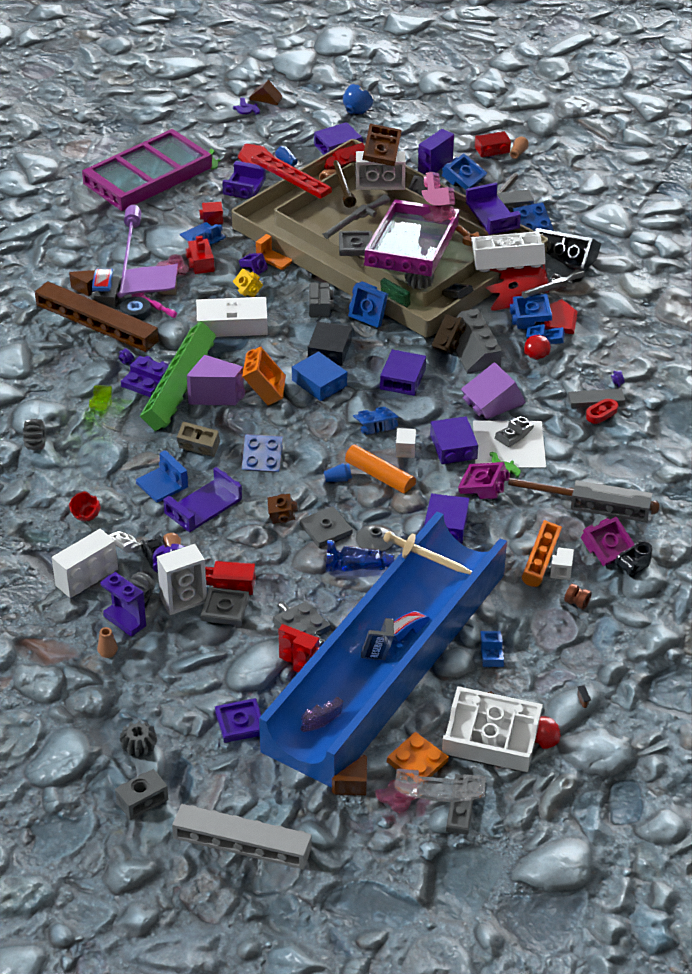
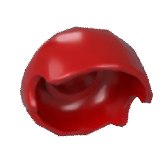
[524,335,551,360]
[69,491,101,522]
[535,716,561,749]

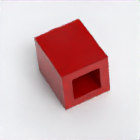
[199,202,223,225]

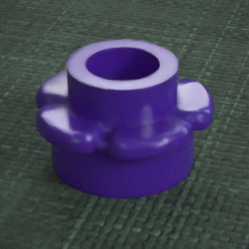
[118,348,134,365]
[611,370,625,387]

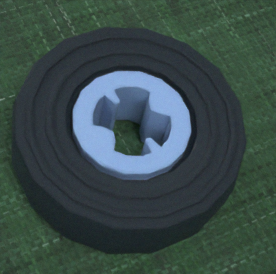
[120,296,151,321]

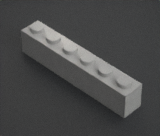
[172,804,312,870]

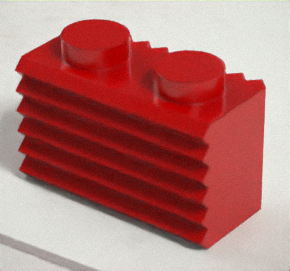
[475,131,511,158]

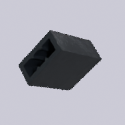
[308,321,352,366]

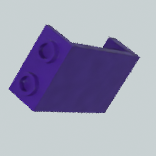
[466,183,521,235]
[163,467,242,533]

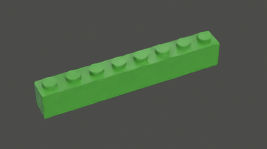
[140,321,217,431]

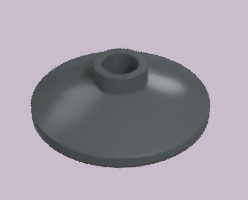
[356,524,395,553]

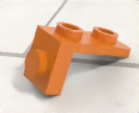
[255,234,292,270]

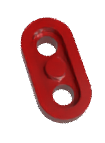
[586,399,618,424]

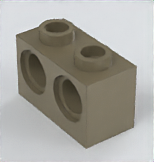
[177,422,220,457]

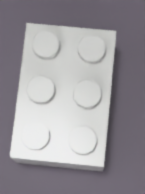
[356,151,406,190]
[52,529,118,598]
[157,544,207,615]

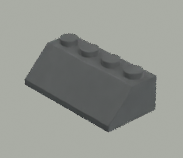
[455,308,502,373]

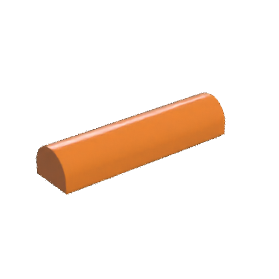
[345,444,416,494]
[522,520,562,587]

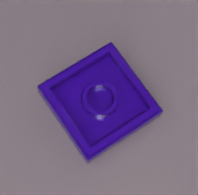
[214,698,261,743]

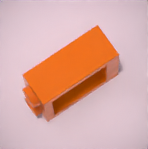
[242,346,286,405]

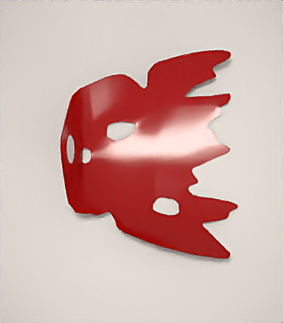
[486,264,549,311]

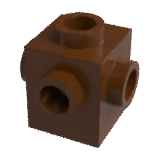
[267,493,298,524]

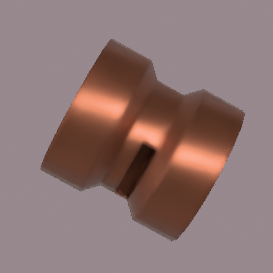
[564,583,592,610]

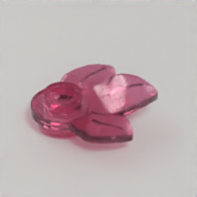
[422,205,456,223]
[156,254,189,277]
[375,779,420,812]

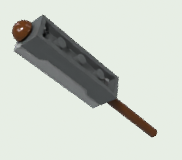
[508,478,660,523]

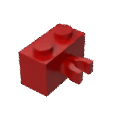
[185,236,215,274]

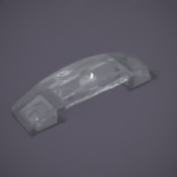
[395,769,486,802]

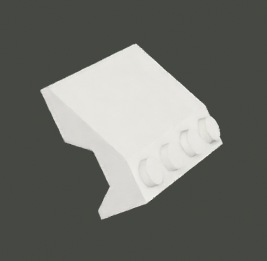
[471,231,545,272]
[442,687,543,772]

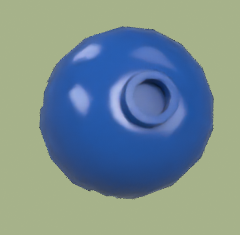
[343,84,373,114]

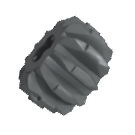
[405,273,434,290]
[23,418,46,451]
[128,572,155,604]
[120,720,157,757]

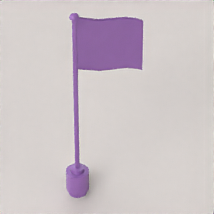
[117,205,178,298]

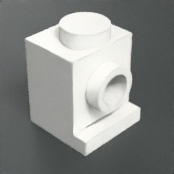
[550,548,574,580]

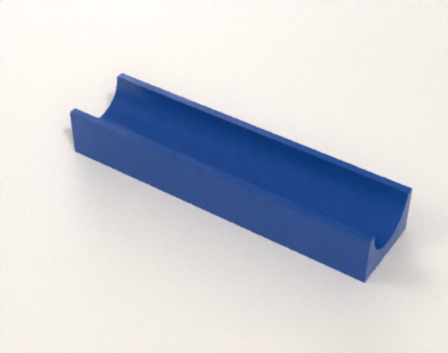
[259,512,507,788]

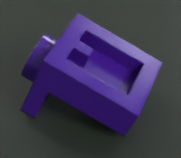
[239,253,268,275]

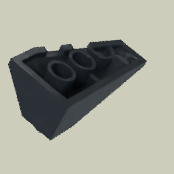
[535,228,601,271]

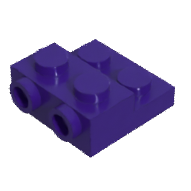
[121,356,169,397]

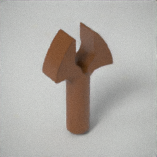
[456,225,480,247]

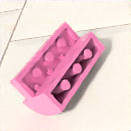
[422,172,455,206]

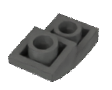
[494,416,534,447]

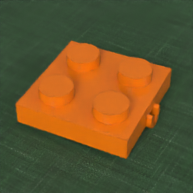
[386,731,449,787]

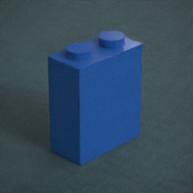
[292,352,347,401]

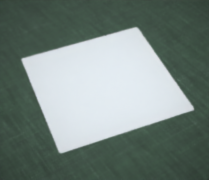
[473,421,546,468]

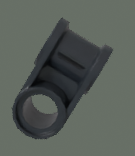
[140,535,164,569]
[615,541,653,577]

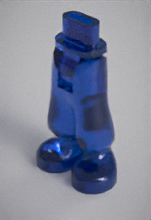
[326,540,395,572]

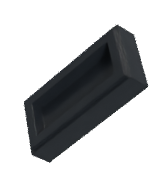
[442,283,474,299]

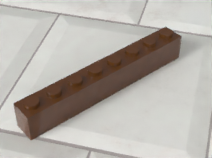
[34,281,159,352]

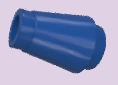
[275,146,298,167]
[323,463,352,482]

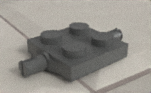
[273,601,331,647]

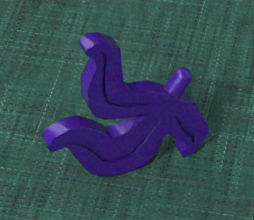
[233,97,260,115]

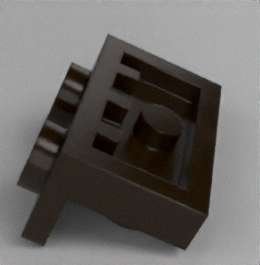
[432,314,466,354]

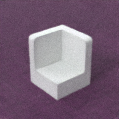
[396,428,416,458]

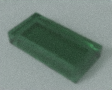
[380,278,411,308]

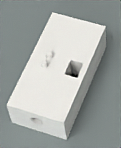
[196,297,268,337]

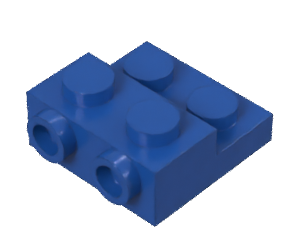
[441,153,487,190]
[348,281,389,328]
[510,294,552,329]

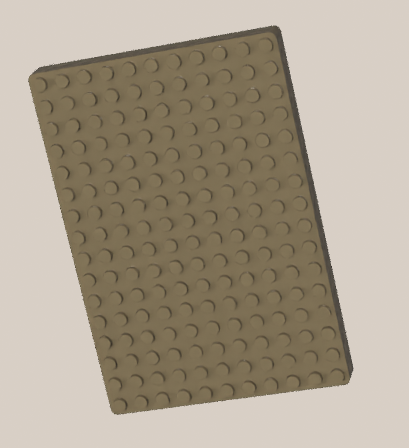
[232,139,548,337]

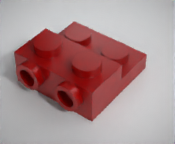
[278,624,320,672]

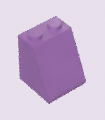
[187,355,245,405]
[461,362,526,419]

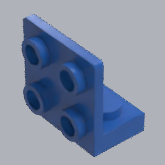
[136,450,188,503]

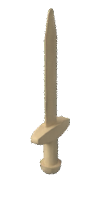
[383,531,472,575]

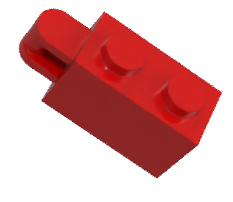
[324,143,365,170]
[205,561,256,595]

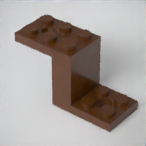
[362,123,402,166]

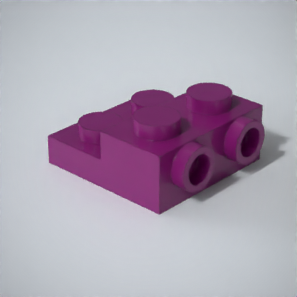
[458,462,510,499]
[580,517,635,567]

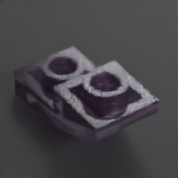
[300,697,344,732]

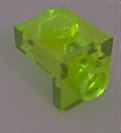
[89,385,112,411]

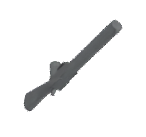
[322,194,390,239]
[522,269,585,298]

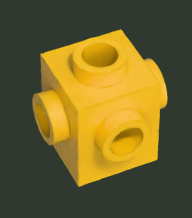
[233,268,263,297]

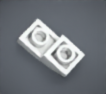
[109,531,140,553]

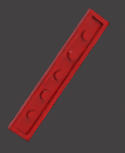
[251,150,332,199]

